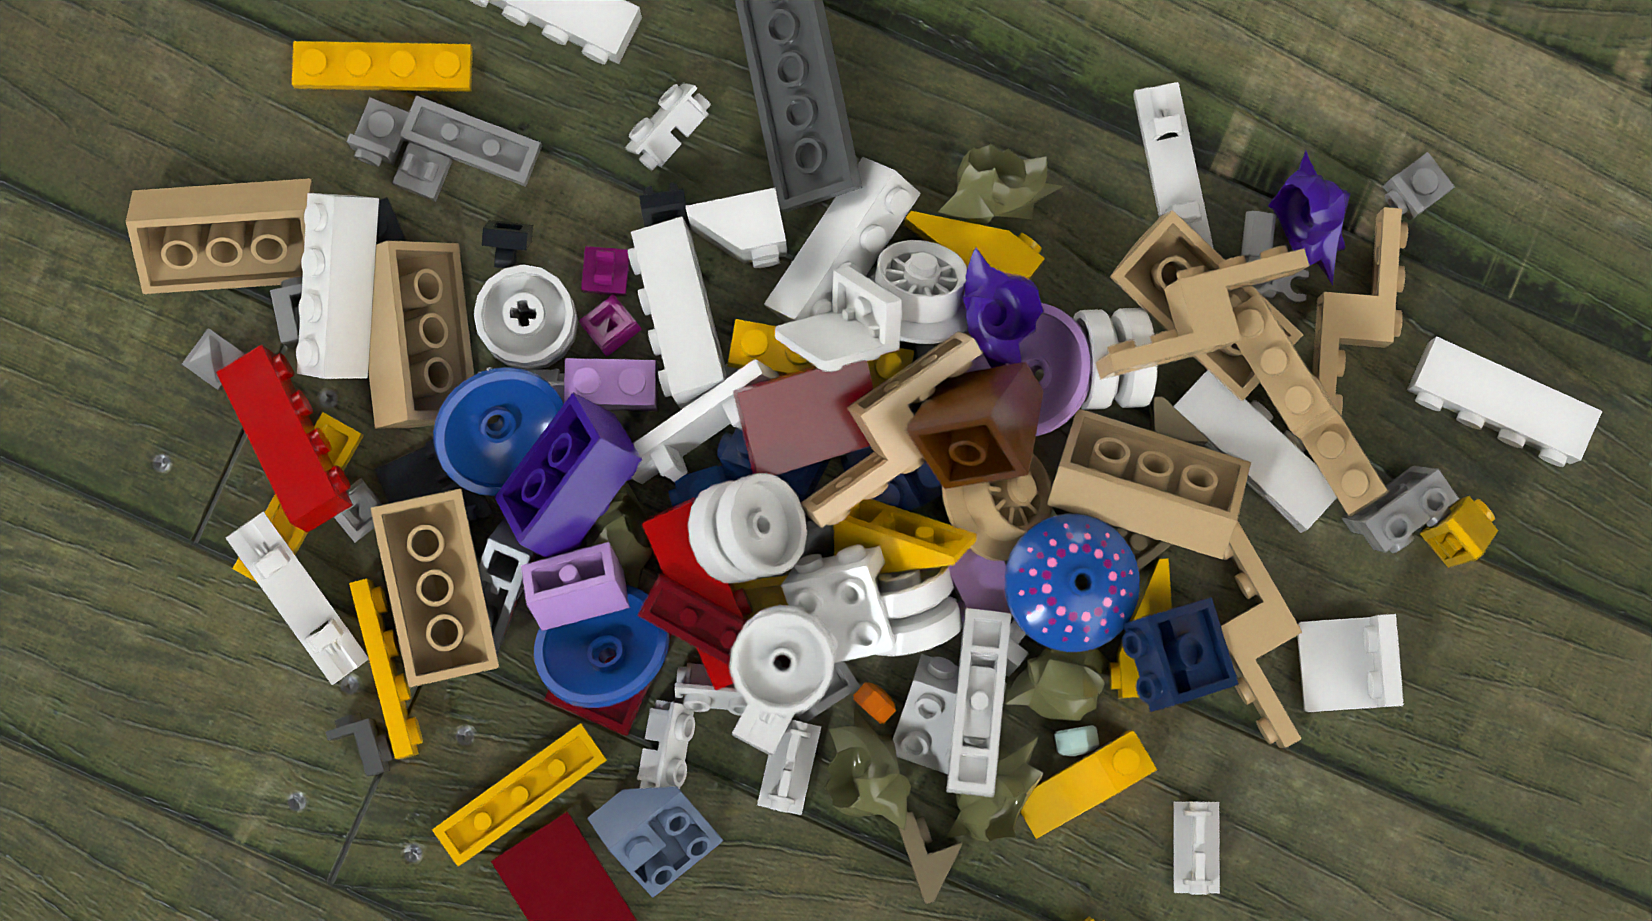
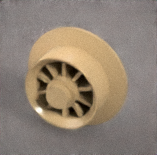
[942,453,1053,561]

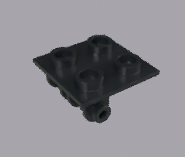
[374,439,493,525]

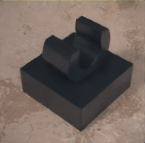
[639,182,691,231]
[482,220,533,269]

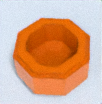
[853,682,896,724]

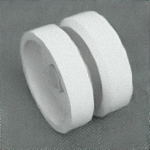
[474,265,578,371]
[1073,308,1157,410]
[688,474,807,583]
[875,565,963,656]
[730,605,836,715]

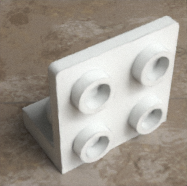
[1297,614,1404,712]

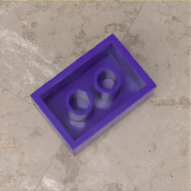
[495,392,642,558]

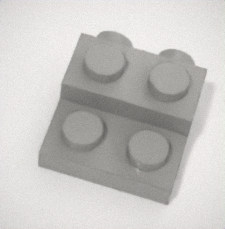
[1341,466,1459,553]

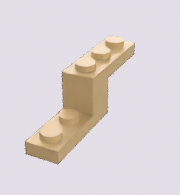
[1312,207,1408,415]
[1095,245,1309,380]
[1233,293,1390,517]
[801,331,982,528]
[1221,520,1302,748]

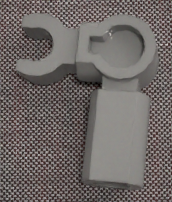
[1241,211,1309,304]

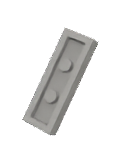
[400,95,542,187]

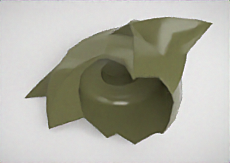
[938,143,1064,225]
[586,481,654,588]
[1005,647,1110,721]
[824,708,911,831]
[945,736,1044,842]

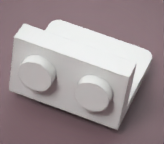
[775,266,903,371]
[782,545,895,663]
[892,654,1007,774]

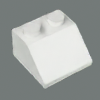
[686,188,787,268]

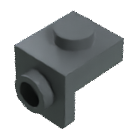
[325,713,394,776]

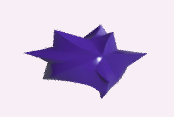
[1268,150,1351,285]
[962,247,1044,368]

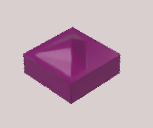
[578,294,642,357]

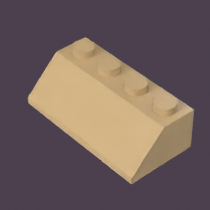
[126,178,314,294]
[1110,210,1303,401]
[368,241,474,429]
[1047,409,1251,560]
[370,489,499,687]

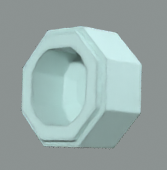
[1054,725,1099,756]

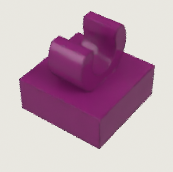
[581,246,630,296]

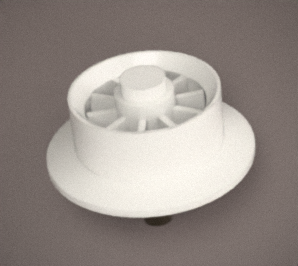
[866,240,968,347]

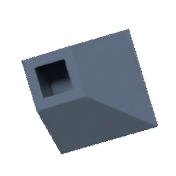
[587,786,723,898]

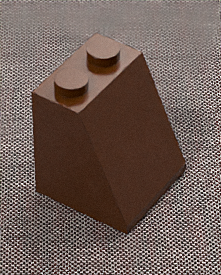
[906,362,1044,489]

